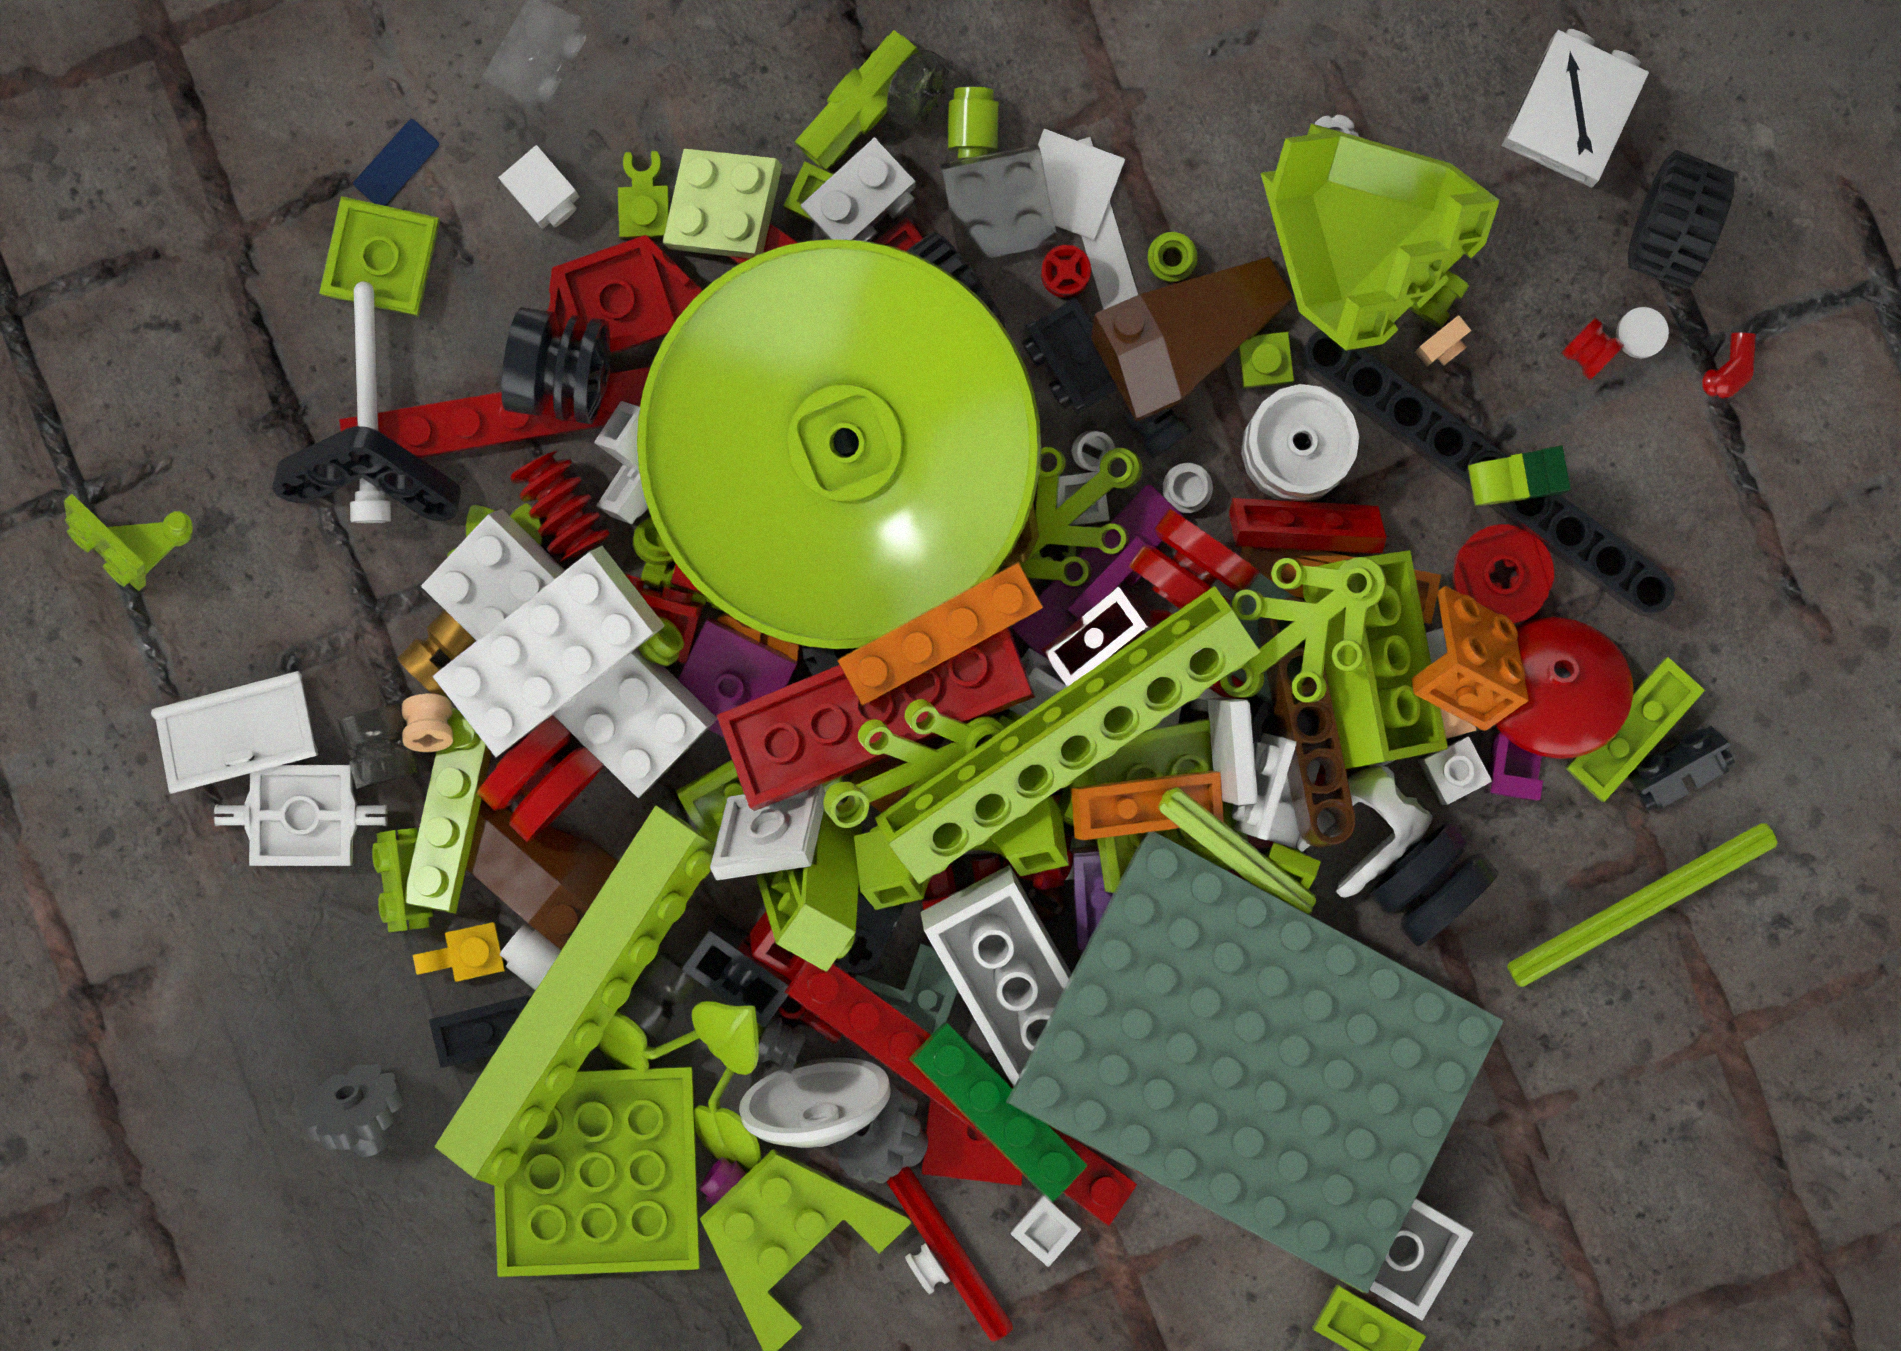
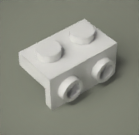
[801,137,915,242]

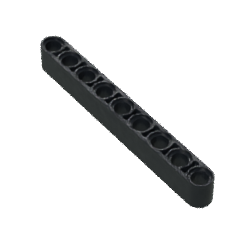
[1301,330,1675,615]

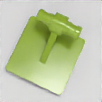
[64,494,193,591]

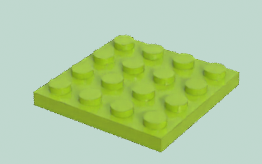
[494,1066,700,1277]

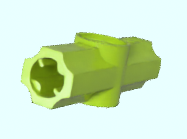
[795,30,926,171]

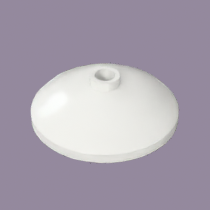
[739,1058,891,1148]

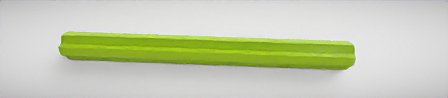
[1507,823,1778,987]

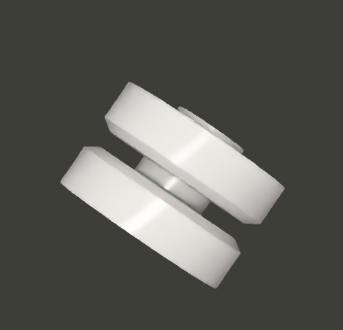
[1241,384,1359,502]

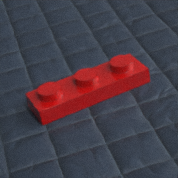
[1229,498,1387,554]

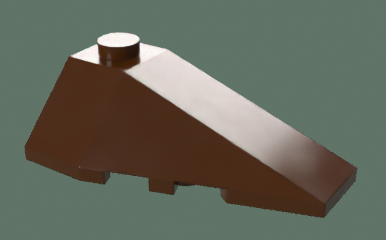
[1091,256,1292,422]
[417,800,619,950]

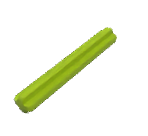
[1158,787,1316,915]

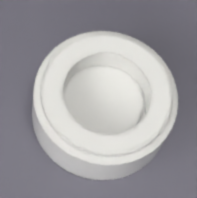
[1616,307,1669,359]

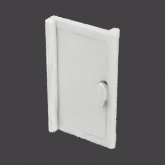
[151,671,318,794]

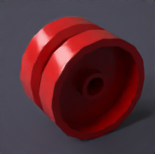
[1128,508,1260,609]
[477,715,604,842]

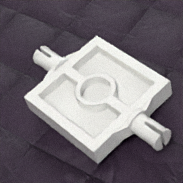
[214,765,388,866]

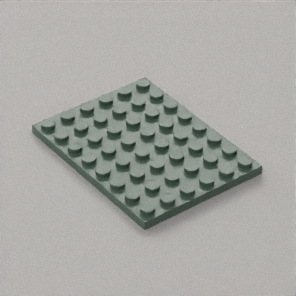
[1006,831,1504,1293]

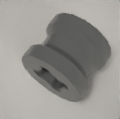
[758,1014,810,1074]

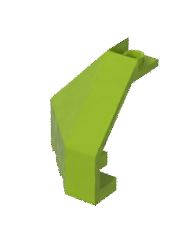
[1260,123,1500,351]

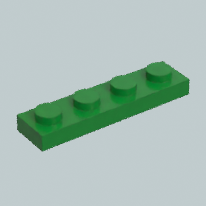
[909,1023,1088,1202]

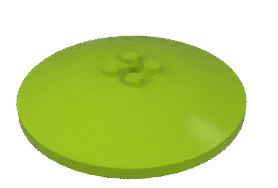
[637,239,1041,649]

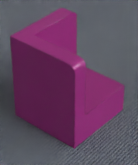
[1484,733,1543,801]

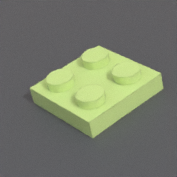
[663,149,782,259]

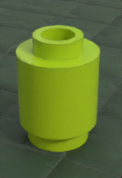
[948,87,999,162]

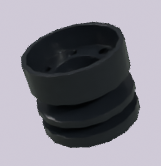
[501,307,611,424]

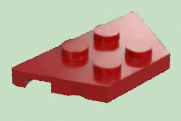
[546,235,703,355]

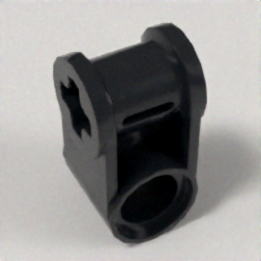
[836,885,905,974]

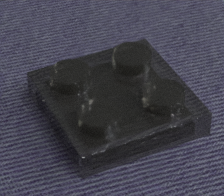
[940,144,1058,263]

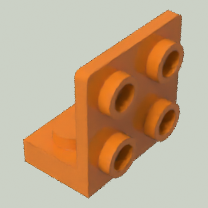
[1411,586,1529,731]

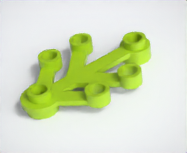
[997,447,1142,587]
[1220,557,1386,702]
[823,699,1005,828]

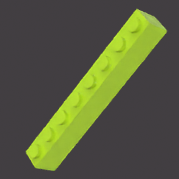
[434,805,716,1188]

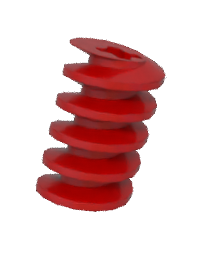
[510,450,610,563]

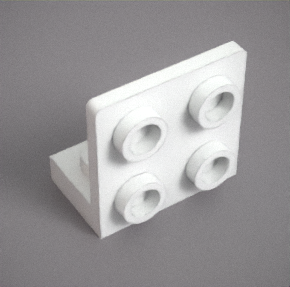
[1232,733,1321,848]

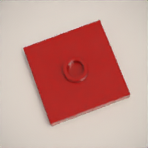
[921,1082,1023,1186]

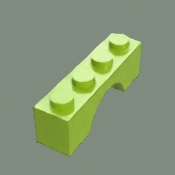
[854,795,1069,910]

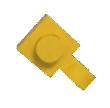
[413,922,505,982]

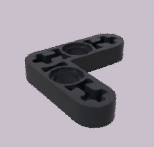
[272,426,461,521]

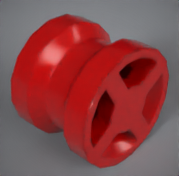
[1041,245,1091,299]
[1561,317,1625,381]

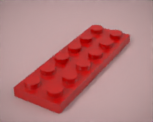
[717,627,1035,811]

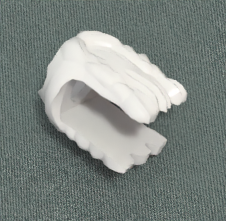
[1297,765,1433,899]

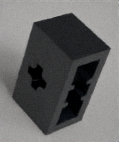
[681,914,792,1028]

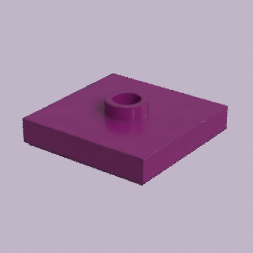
[678,617,799,737]

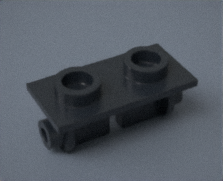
[1627,726,1735,811]

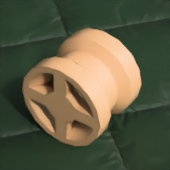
[402,693,453,752]

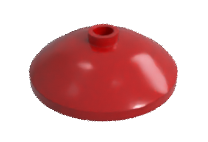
[1495,617,1633,759]

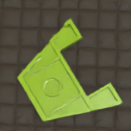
[700,1149,912,1351]

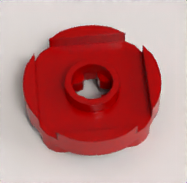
[1452,524,1554,624]

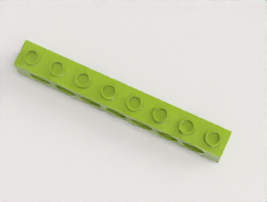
[875,586,1260,884]

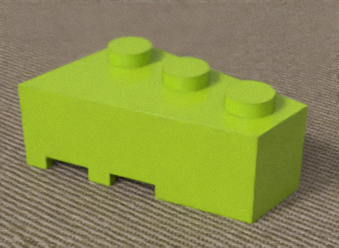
[756,810,862,972]

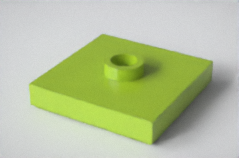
[319,196,440,317]

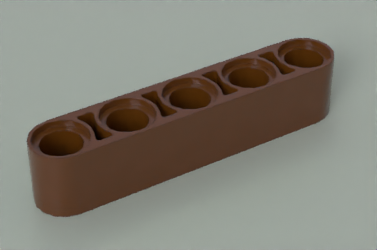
[1258,597,1355,847]

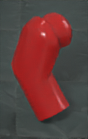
[1702,332,1756,399]

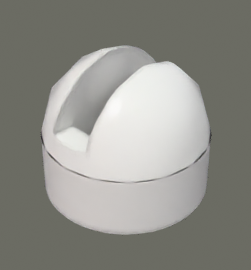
[1071,431,1115,471]

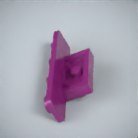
[1012,485,1183,658]

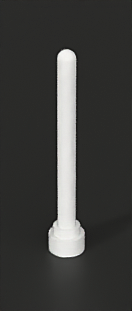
[350,281,391,523]

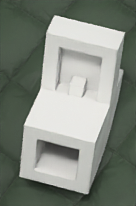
[594,401,648,524]

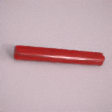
[886,1166,1013,1342]

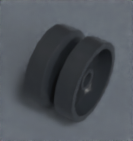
[1369,820,1499,947]

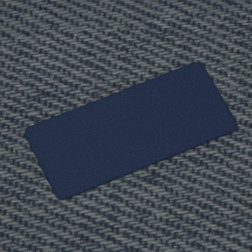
[353,119,439,206]

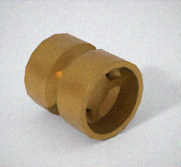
[397,609,476,699]

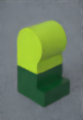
[1468,445,1571,506]

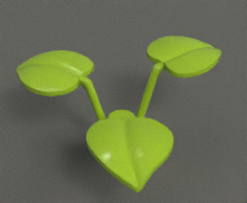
[598,1001,766,1173]

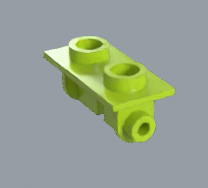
[372,828,433,932]

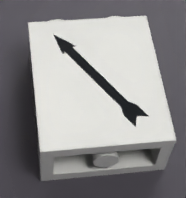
[1501,29,1649,188]

